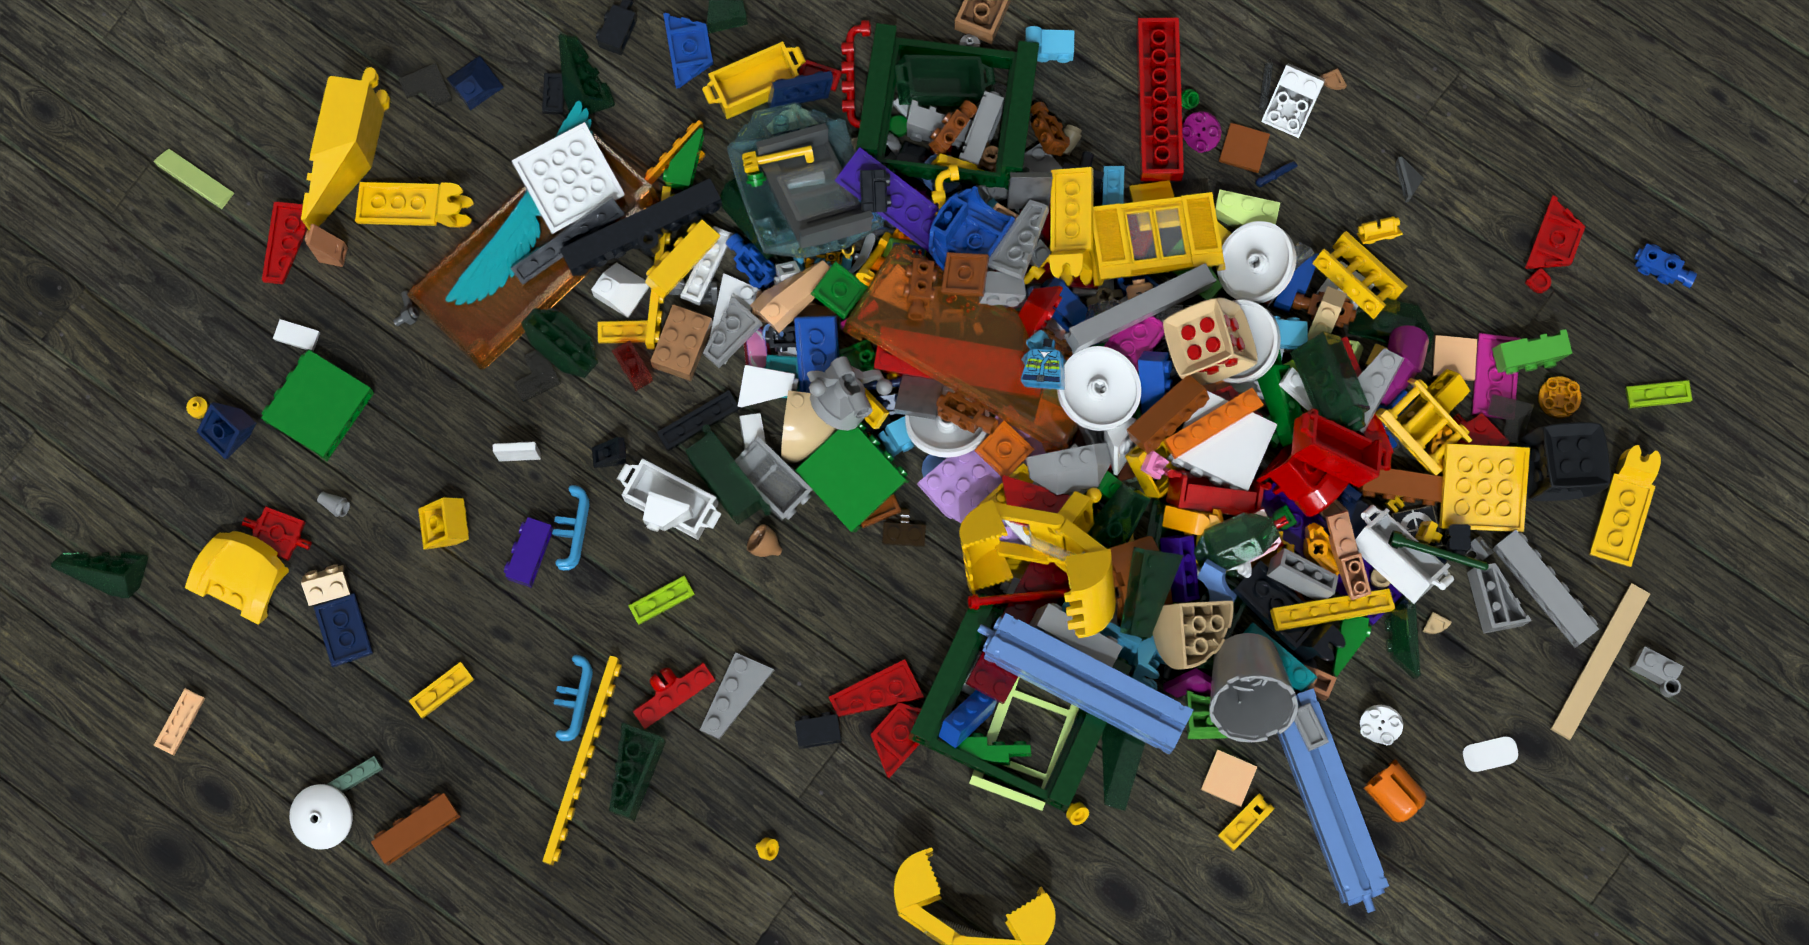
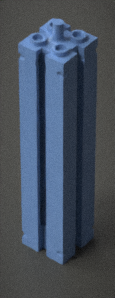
[977,613,1193,755]
[1277,689,1389,913]

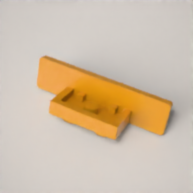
[644,120,705,187]

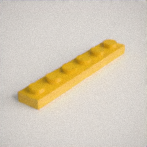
[1270,589,1395,631]

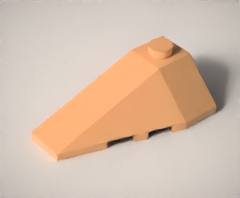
[750,260,830,333]

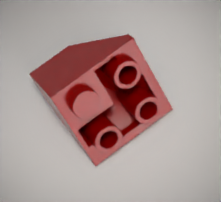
[1018,286,1063,337]

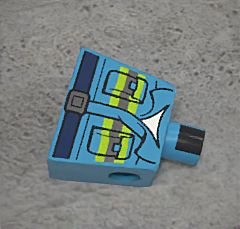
[1021,338,1065,390]

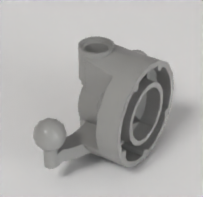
[807,356,893,431]

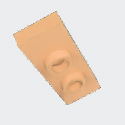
[154,688,205,755]

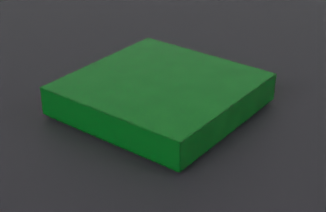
[811,261,868,320]

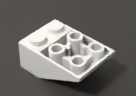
[1261,63,1325,138]

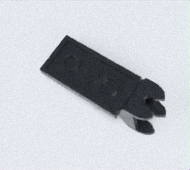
[1232,560,1346,669]

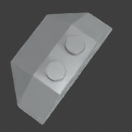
[1026,442,1111,495]

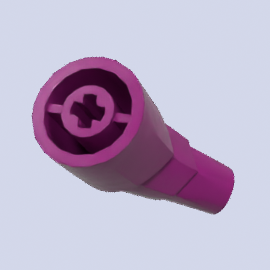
[1380,325,1429,407]

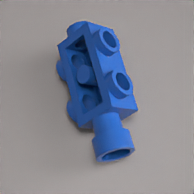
[725,233,776,289]
[1634,244,1697,288]

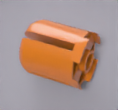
[1363,759,1427,823]

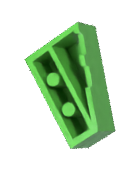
[1492,329,1572,375]
[1185,690,1228,739]

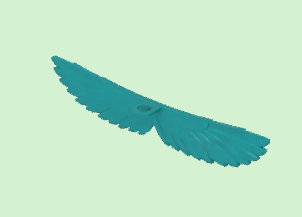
[445,101,593,305]

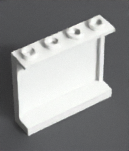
[1167,391,1277,491]

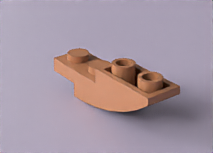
[1325,511,1371,600]

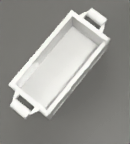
[617,459,721,540]
[1355,505,1454,604]

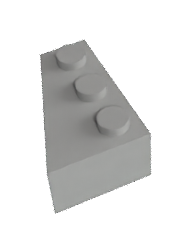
[907,100,972,150]
[1467,563,1532,634]

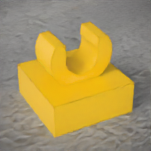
[1415,521,1443,544]

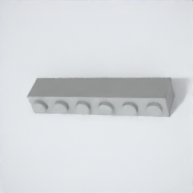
[1493,530,1599,648]

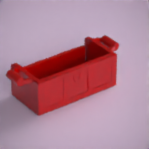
[1291,408,1392,487]
[1163,467,1272,517]

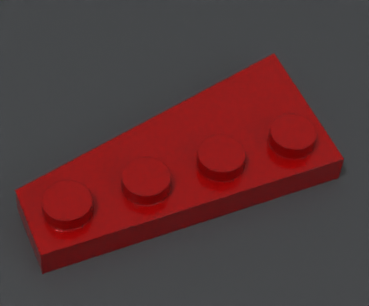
[262,202,307,284]
[828,659,924,717]

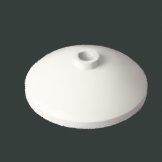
[290,784,353,849]

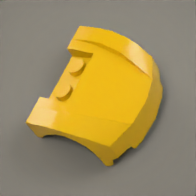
[185,531,289,625]

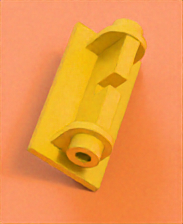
[1357,216,1403,244]

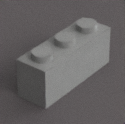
[1267,548,1339,601]

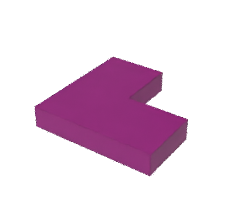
[1163,668,1212,698]

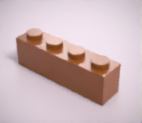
[1126,375,1210,455]
[1356,469,1443,506]
[371,793,461,866]

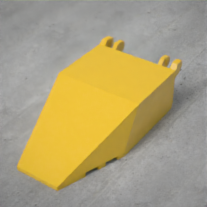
[301,67,391,230]

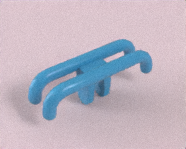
[552,485,589,571]
[554,655,593,741]

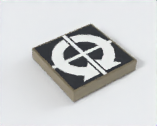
[1391,506,1443,548]

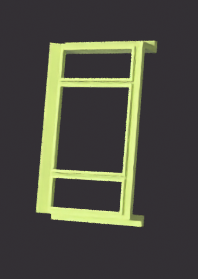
[969,677,1079,811]

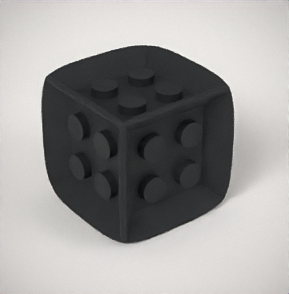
[1520,422,1611,501]

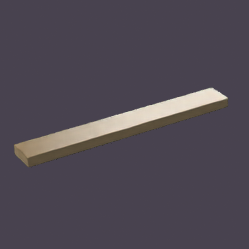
[1550,583,1650,740]

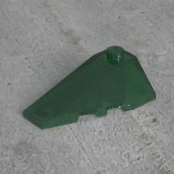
[558,34,615,114]
[51,552,148,599]

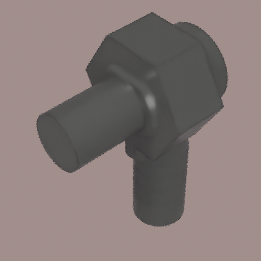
[393,291,419,326]

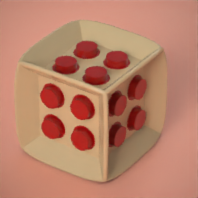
[1163,298,1258,385]

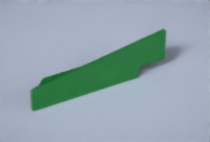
[1257,350,1302,447]

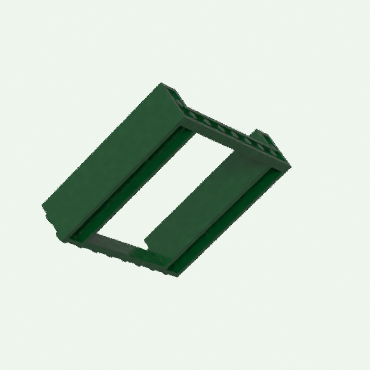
[856,23,1039,190]
[908,593,1132,812]

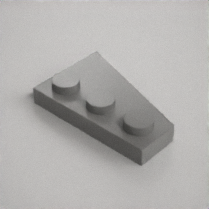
[703,297,763,368]

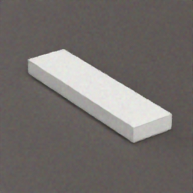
[681,226,733,305]

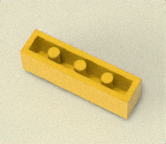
[645,220,720,299]
[1396,369,1470,440]

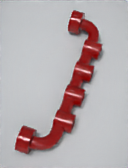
[841,20,871,128]

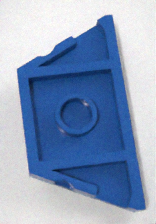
[663,13,713,89]

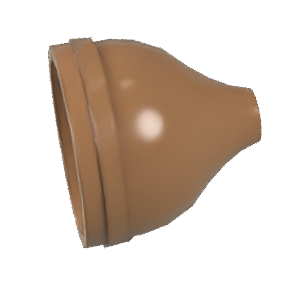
[747,524,782,557]

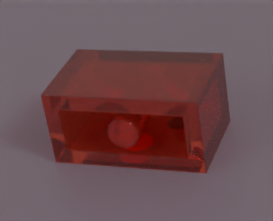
[612,340,653,392]

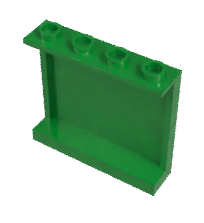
[261,349,374,462]
[796,422,910,532]

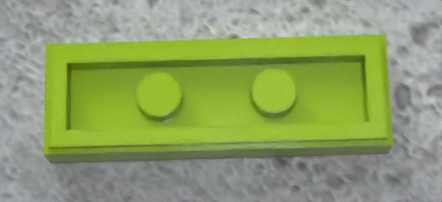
[1625,380,1692,408]
[628,576,695,625]

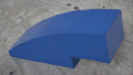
[1273,253,1319,313]

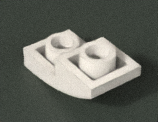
[739,413,766,450]

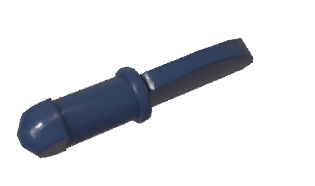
[1255,161,1298,187]

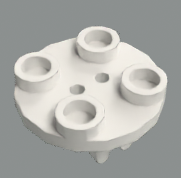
[1360,705,1403,745]

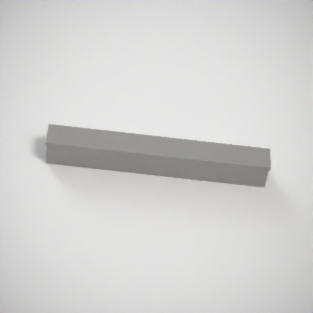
[1064,263,1217,354]

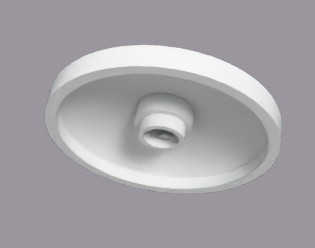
[1217,221,1296,304]
[1223,300,1281,384]
[1057,346,1141,431]
[905,384,990,457]

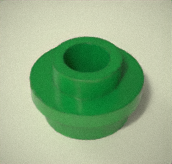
[1181,89,1199,110]
[746,171,767,187]

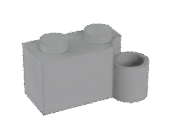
[979,271,1027,307]
[1630,646,1684,698]

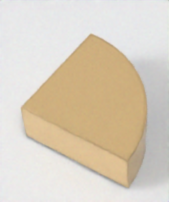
[1422,612,1452,634]

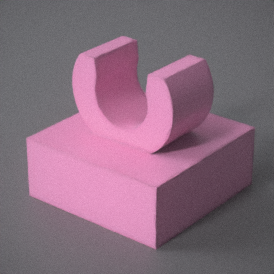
[1140,451,1169,479]

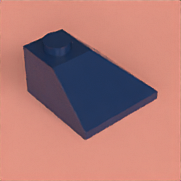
[447,56,504,111]
[197,402,257,459]

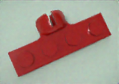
[632,662,715,729]

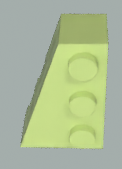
[1215,190,1280,229]

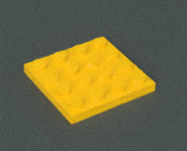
[1439,443,1530,532]

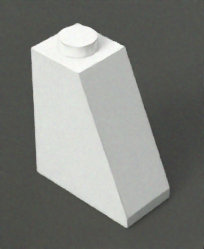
[738,365,799,407]

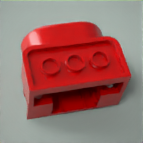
[1256,414,1349,517]

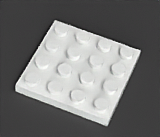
[512,122,625,234]

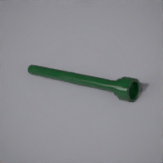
[1388,530,1489,571]

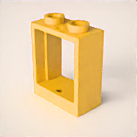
[1125,437,1186,498]

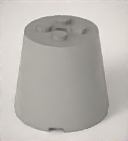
[1209,633,1298,742]

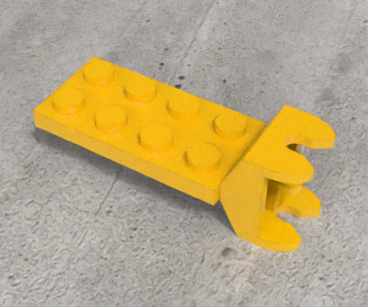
[1050,167,1093,287]
[355,182,474,227]
[1589,445,1661,567]

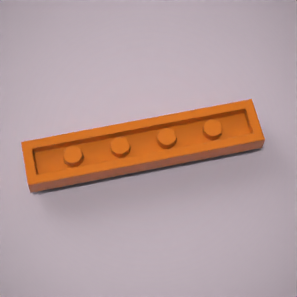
[1163,387,1264,459]

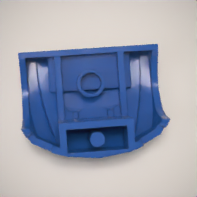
[929,186,1015,271]

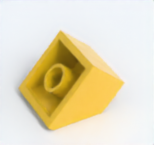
[418,498,469,549]

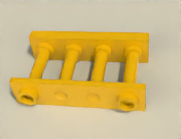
[1312,231,1408,319]
[1375,378,1472,476]

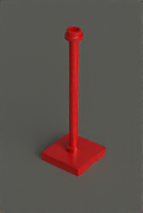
[968,588,1071,610]

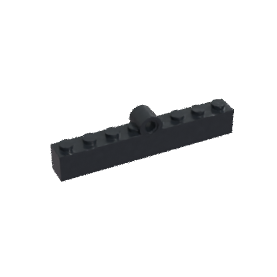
[560,178,722,277]

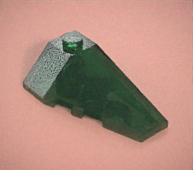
[1101,723,1146,811]

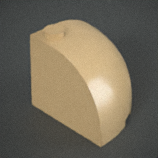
[781,390,838,464]
[1151,601,1233,669]

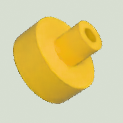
[186,397,209,419]
[1066,803,1089,825]
[756,838,779,861]

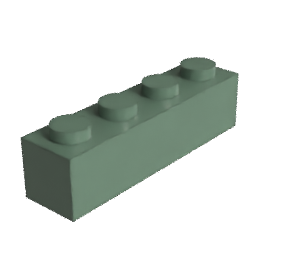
[327,756,383,793]

